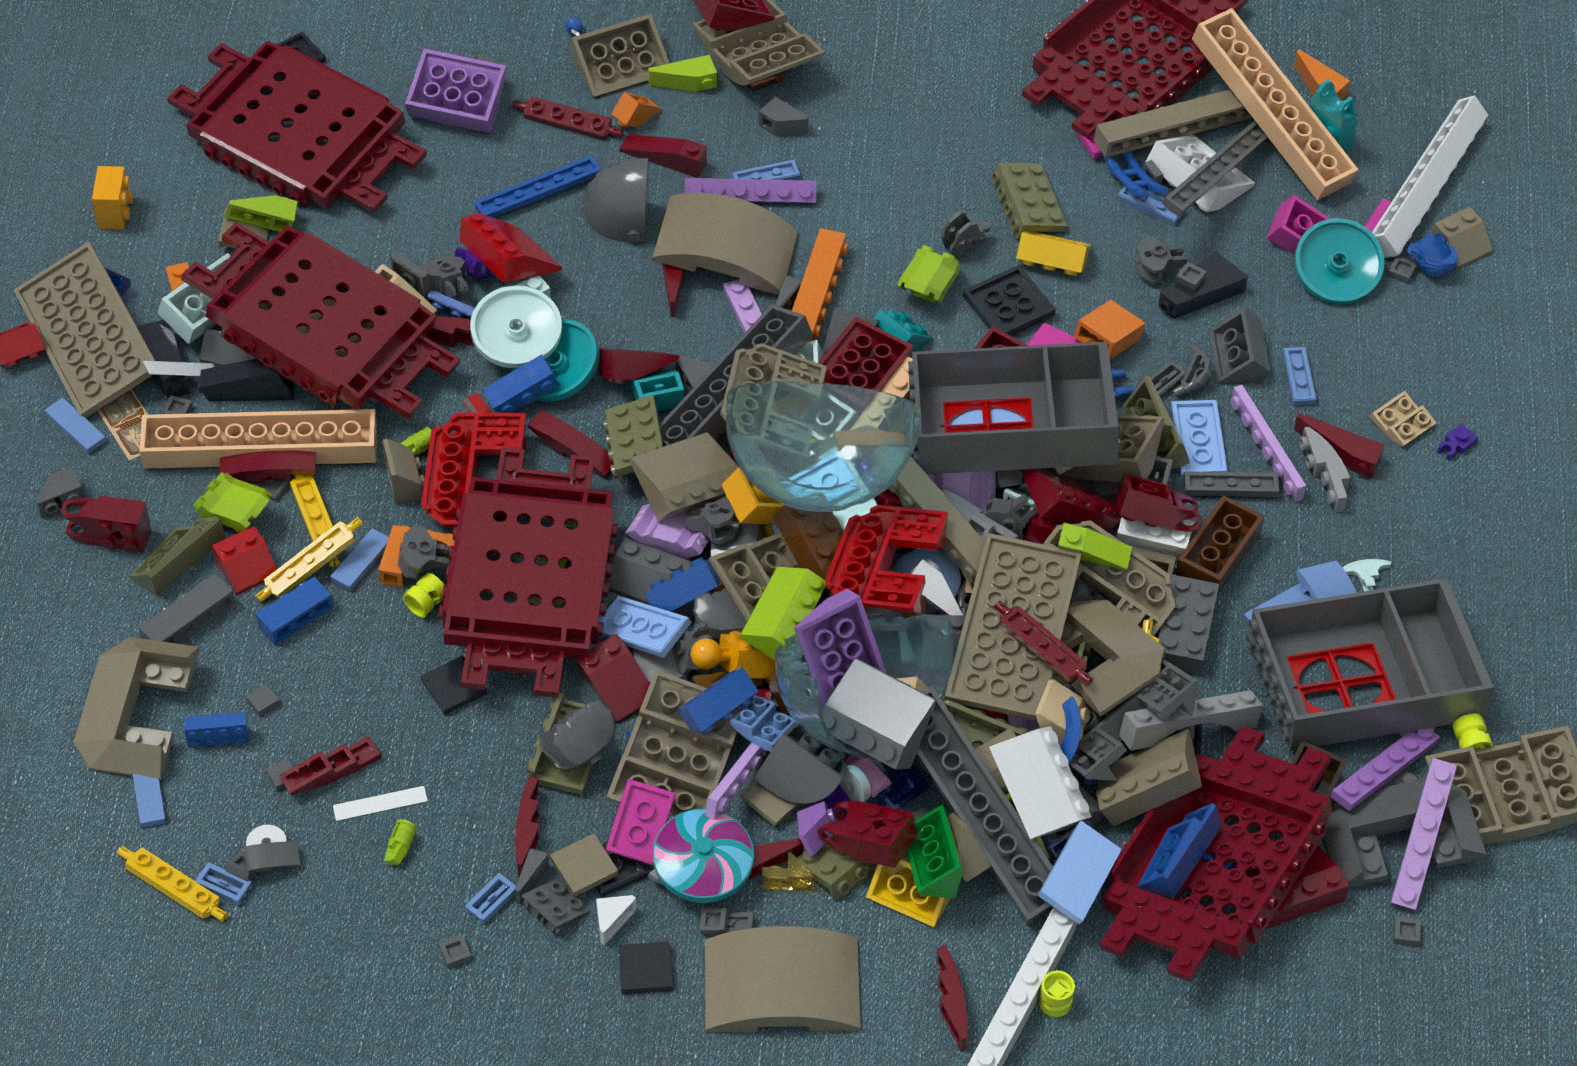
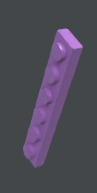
[685,178,816,204]
[1330,728,1440,811]

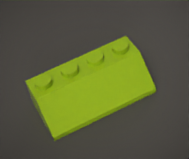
[739,567,826,664]

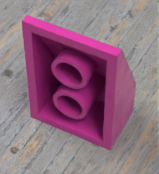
[1267,194,1330,253]

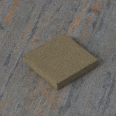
[550,833,618,897]

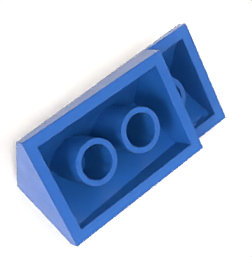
[1137,803,1222,899]

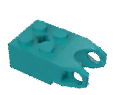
[1309,79,1359,152]

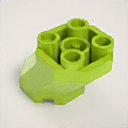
[897,245,961,304]
[193,472,272,533]

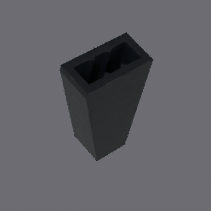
[1158,251,1248,319]
[137,320,190,399]
[198,359,295,401]

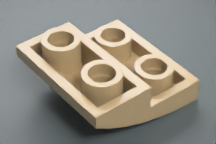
[1369,391,1436,447]

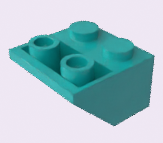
[874,309,933,352]
[629,369,684,412]

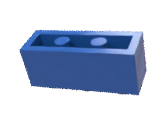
[483,354,560,413]
[645,557,723,612]
[256,577,333,646]
[677,667,759,735]

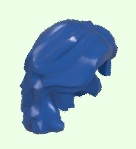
[1407,233,1458,277]

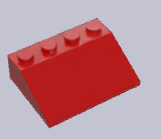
[459,214,562,282]

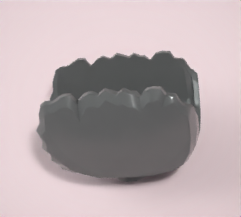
[693,589,747,645]
[539,700,616,770]

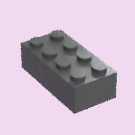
[1158,575,1219,677]

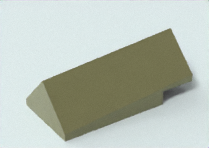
[1122,375,1190,470]
[129,516,226,596]

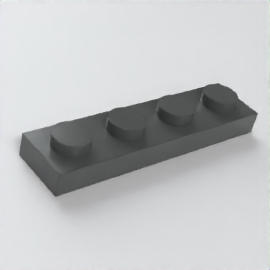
[1184,471,1279,497]

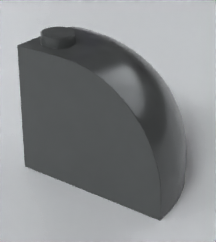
[583,158,649,242]
[754,712,848,804]

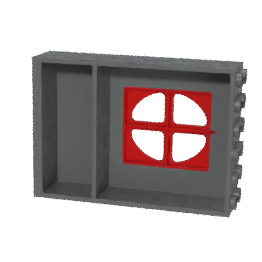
[908,342,1119,474]
[1246,578,1494,751]

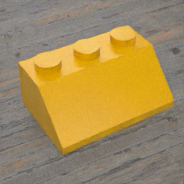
[1016,231,1091,276]
[866,853,951,927]

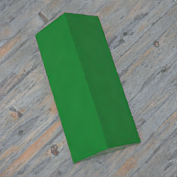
[907,804,963,898]

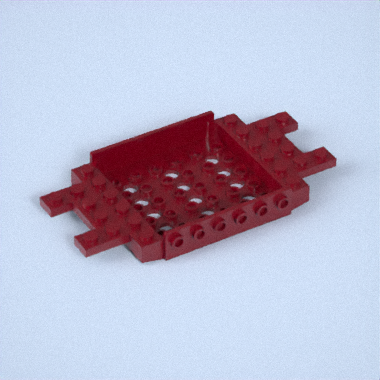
[1022,0,1248,139]
[167,41,427,213]
[181,222,461,419]
[439,447,618,698]
[1100,726,1332,982]

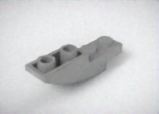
[1300,427,1350,513]
[942,488,1018,541]

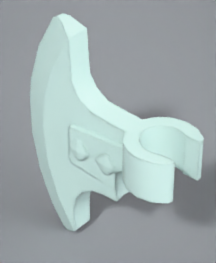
[1342,559,1391,592]

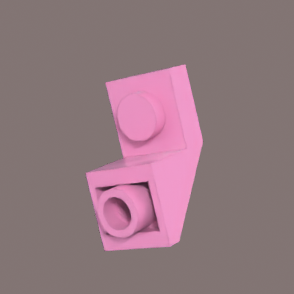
[843,751,891,798]

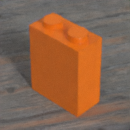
[1074,300,1146,360]

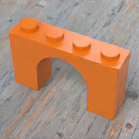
[378,525,455,588]

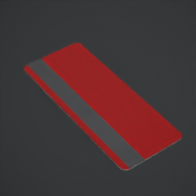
[462,393,492,413]

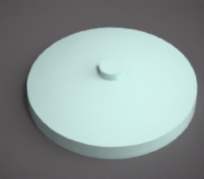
[470,286,562,368]

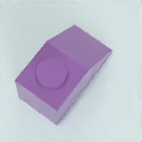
[797,801,838,857]

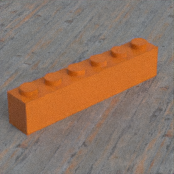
[792,228,849,342]

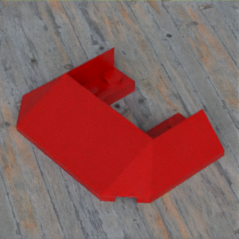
[421,412,526,527]
[825,505,948,613]

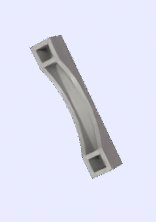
[1119,690,1263,751]

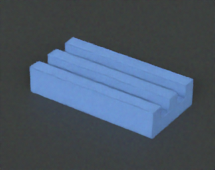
[195,862,252,906]
[465,873,516,925]

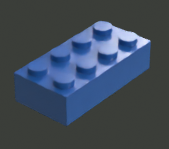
[184,712,250,747]

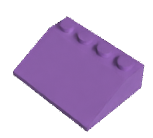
[405,49,506,134]
[794,589,886,709]

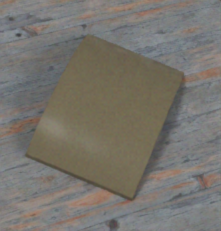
[693,0,825,85]
[652,193,798,295]
[709,532,818,621]
[606,670,743,821]
[1425,726,1577,844]
[705,926,860,1032]

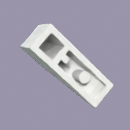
[910,559,963,615]

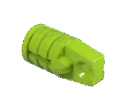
[400,427,431,456]
[384,819,417,866]

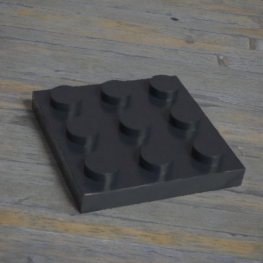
[963,265,1056,336]

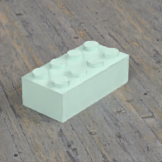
[158,253,230,344]

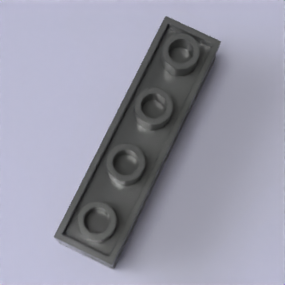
[139,574,235,644]

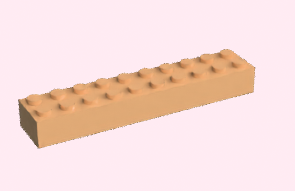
[1192,8,1358,201]
[139,409,377,469]

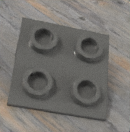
[522,879,591,935]

